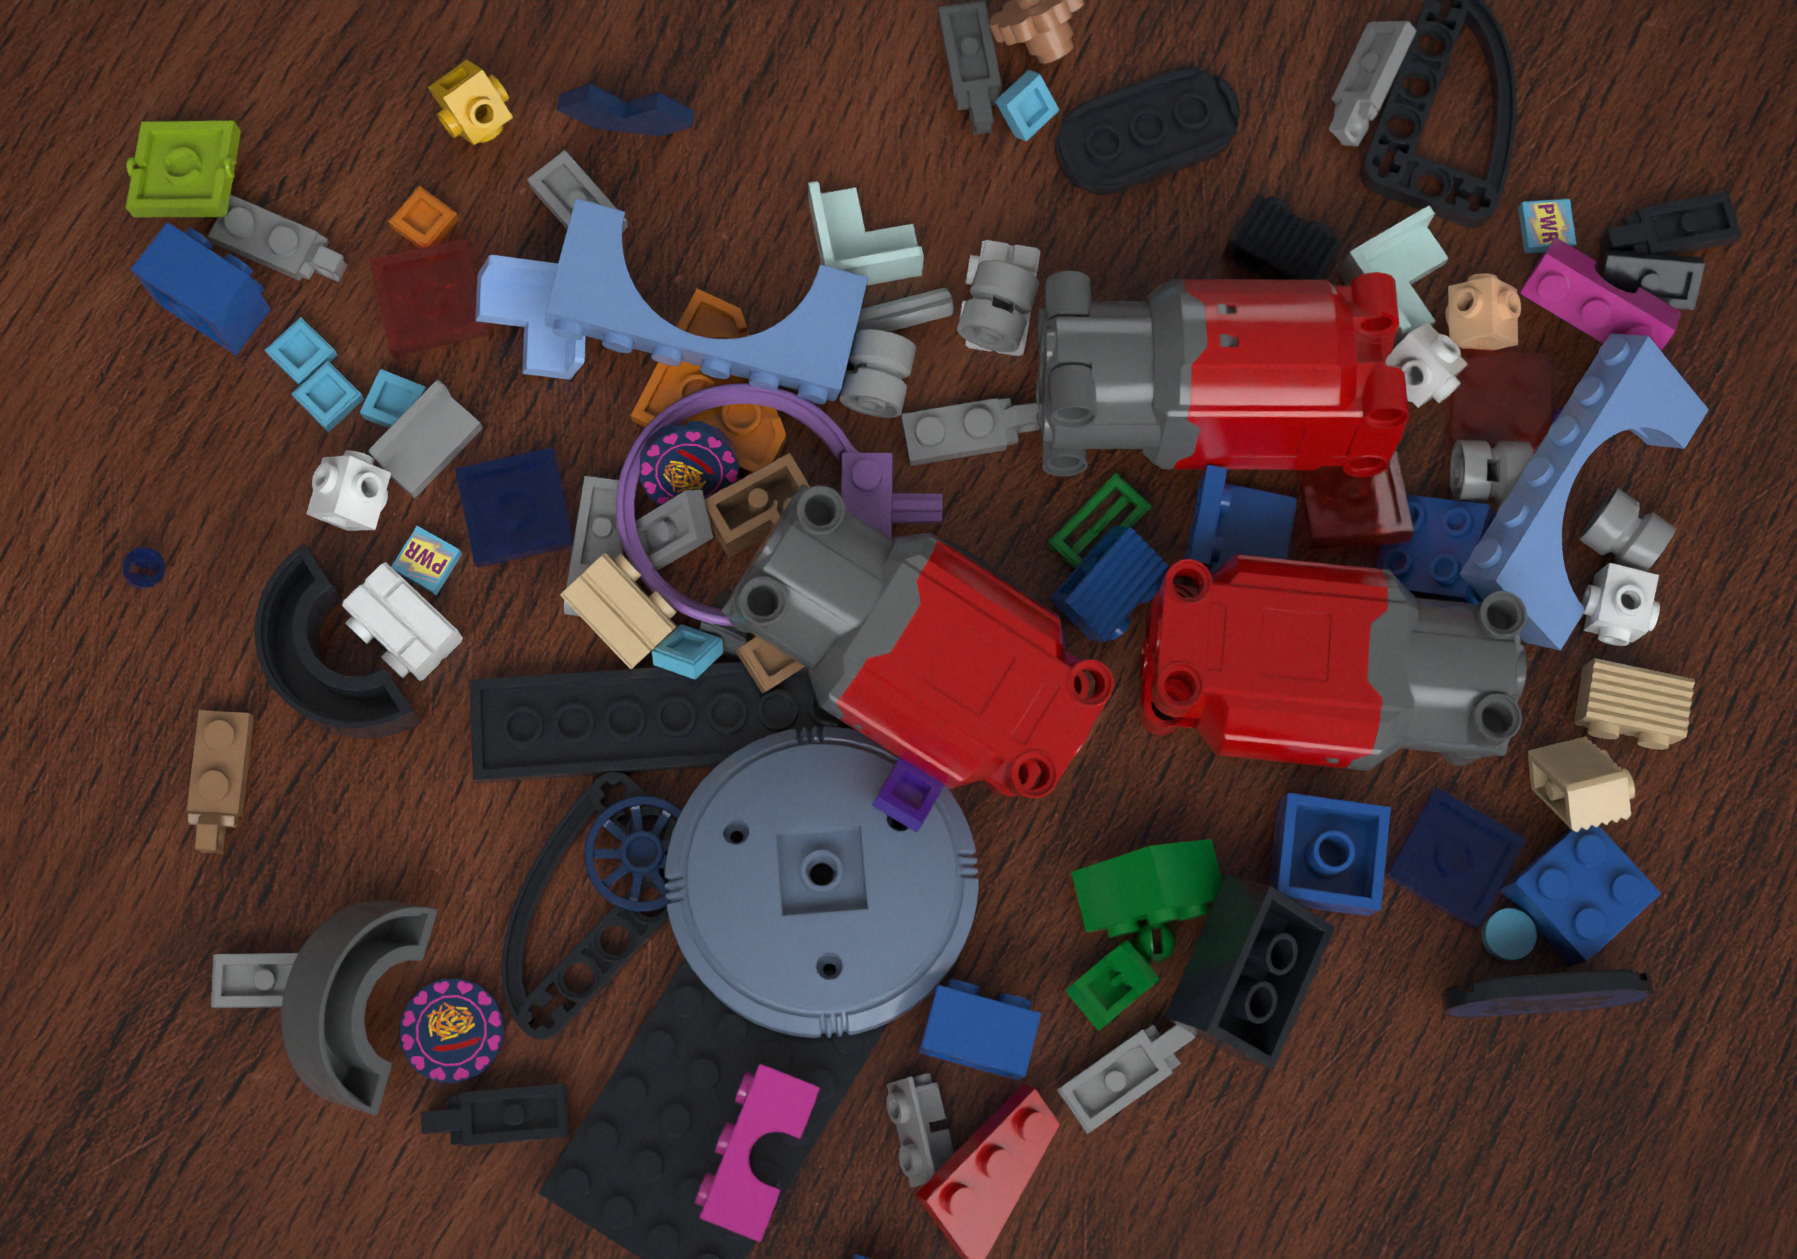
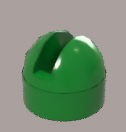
[1133,923,1176,964]

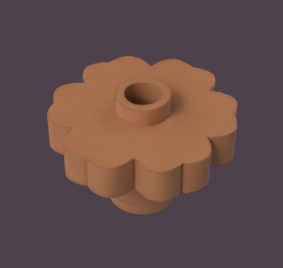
[989,0,1084,64]

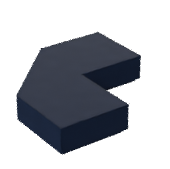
[557,83,695,137]

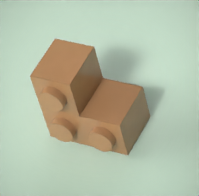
[704,453,811,558]

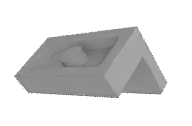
[369,380,483,499]

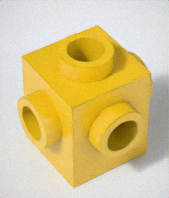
[428,60,513,145]

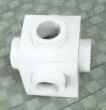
[1386,322,1468,408]
[306,450,391,531]
[1581,563,1660,646]

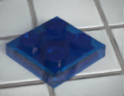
[455,447,574,568]
[1385,787,1526,929]

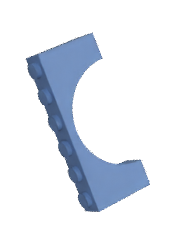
[545,198,868,404]
[1459,333,1709,650]

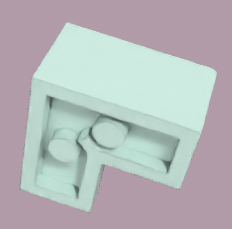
[808,181,924,286]
[1338,206,1448,350]

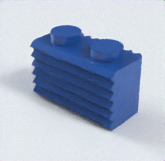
[1049,526,1169,642]

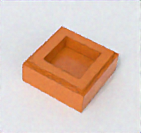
[388,185,459,255]

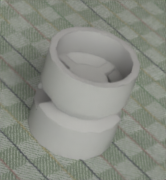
[957,260,1040,353]
[840,329,916,418]
[1449,440,1534,505]
[1579,488,1677,572]

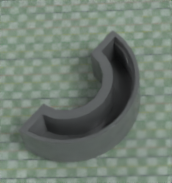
[281,900,438,1116]

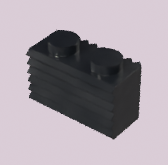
[1222,194,1342,280]

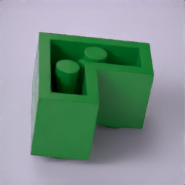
[1071,839,1223,938]

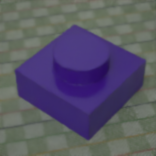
[872,758,944,832]

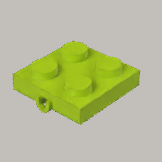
[126,121,241,217]

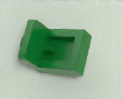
[1065,940,1159,1031]

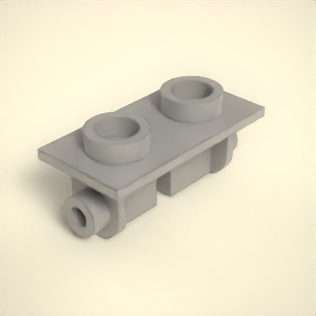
[887,1073,954,1187]

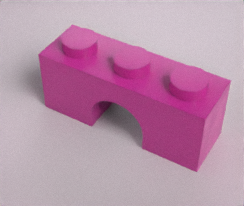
[1520,237,1682,351]
[695,1064,820,1242]

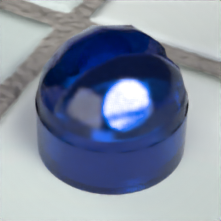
[122,547,165,589]

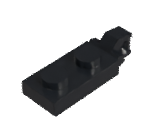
[1599,191,1742,255]
[421,1084,570,1146]

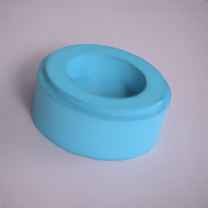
[1481,908,1537,961]

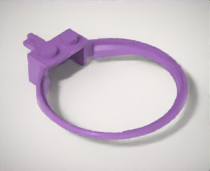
[616,383,942,626]

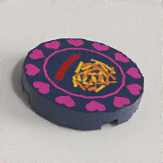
[640,421,739,506]
[400,978,505,1084]

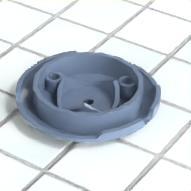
[665,726,979,1038]

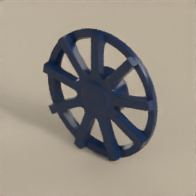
[584,796,682,912]

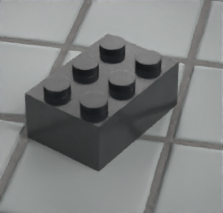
[1164,874,1335,1070]

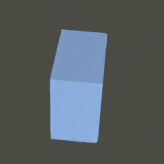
[475,255,586,380]

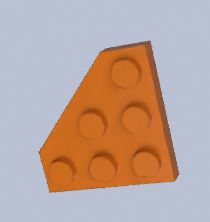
[631,289,787,475]

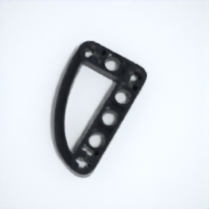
[1360,0,1517,228]
[502,771,677,1041]

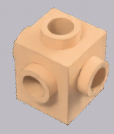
[1445,273,1521,355]

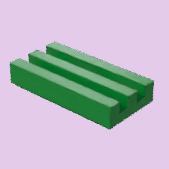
[1047,473,1152,568]

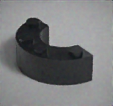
[254,543,422,739]

